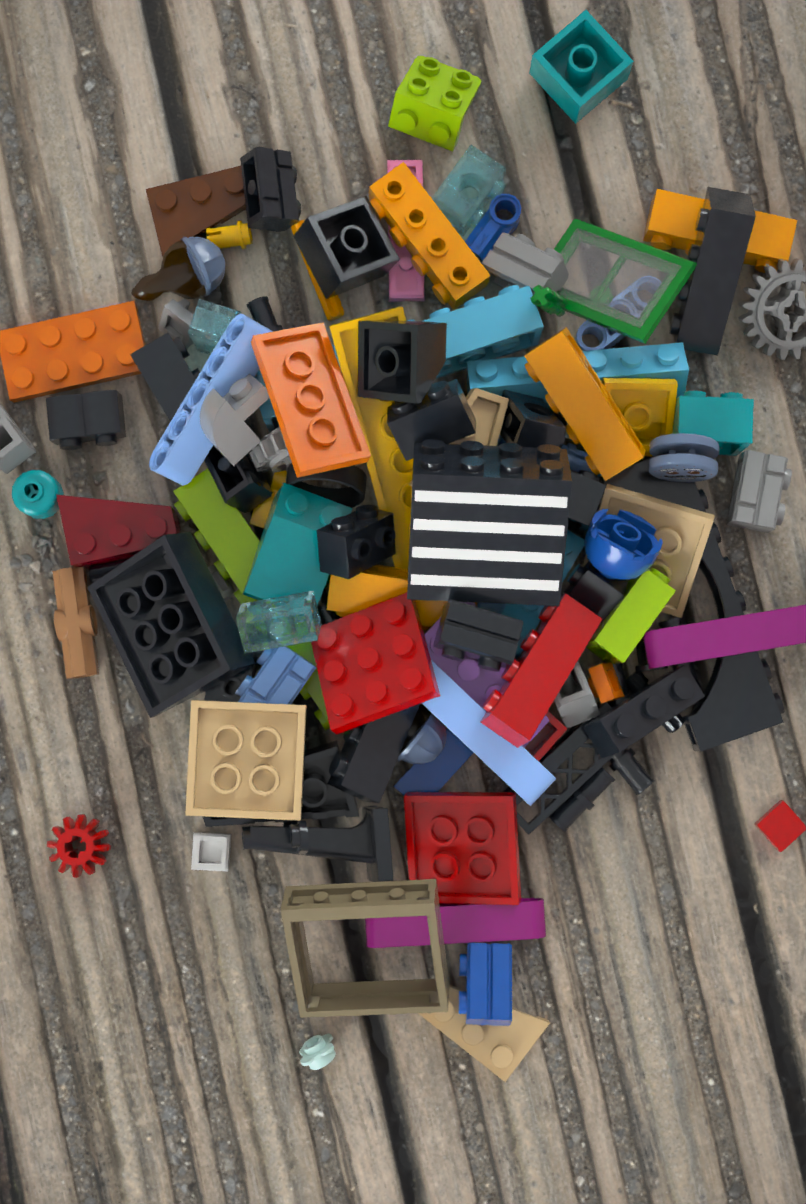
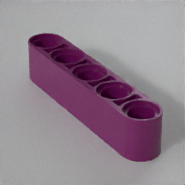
[643,605,806,669]
[365,898,546,948]

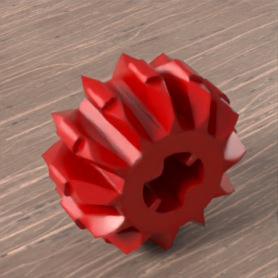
[47,814,111,878]

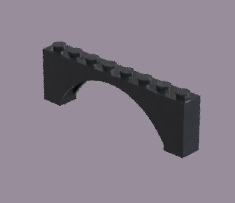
[599,458,785,752]

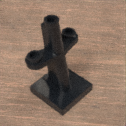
[242,805,394,882]

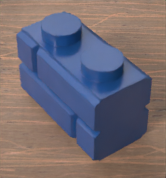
[458,943,512,1026]

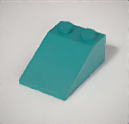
[243,483,352,619]

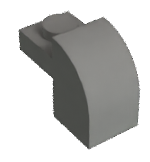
[200,374,269,466]
[0,404,36,474]

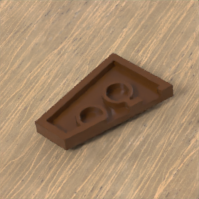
[146,166,246,257]

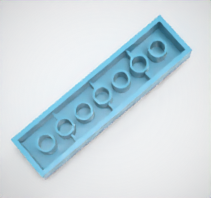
[254,285,544,433]

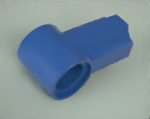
[465,193,521,264]

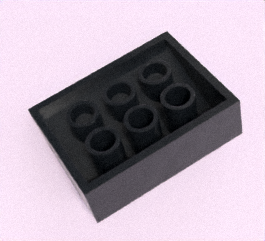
[87,532,255,718]

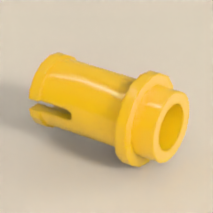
[206,220,253,249]

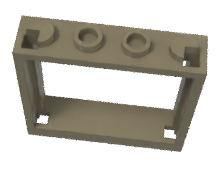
[281,879,450,1018]

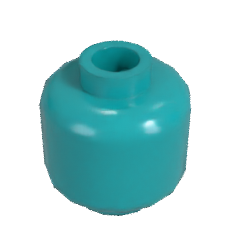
[12,470,64,519]

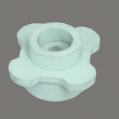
[299,1034,336,1070]

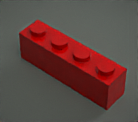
[480,593,602,748]

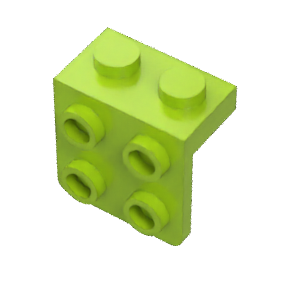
[388,56,481,152]

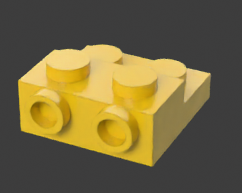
[602,378,678,457]

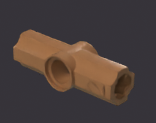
[52,567,99,679]

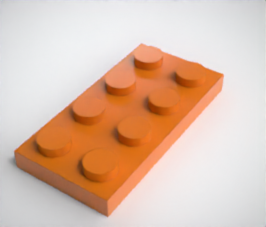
[0,301,145,403]
[251,322,371,478]

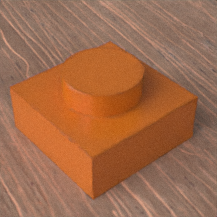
[588,662,625,704]

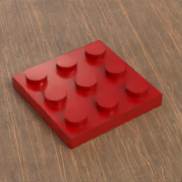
[309,592,440,735]
[404,792,521,905]

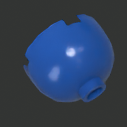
[584,509,663,580]

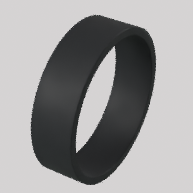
[286,463,367,508]

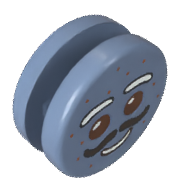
[648,433,719,482]

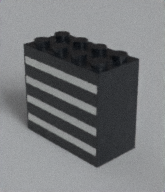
[407,439,572,606]

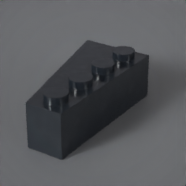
[669,187,756,356]
[203,740,359,827]

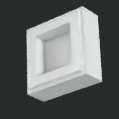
[191,832,231,872]

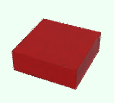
[754,800,806,852]

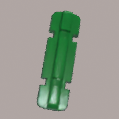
[530,285,568,317]

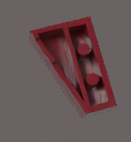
[57,495,182,569]

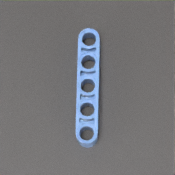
[149,314,273,486]
[422,660,556,806]

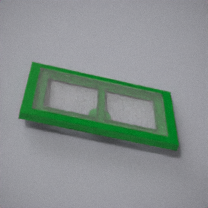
[554,219,697,344]

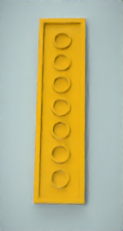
[329,306,413,569]

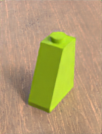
[586,568,676,664]

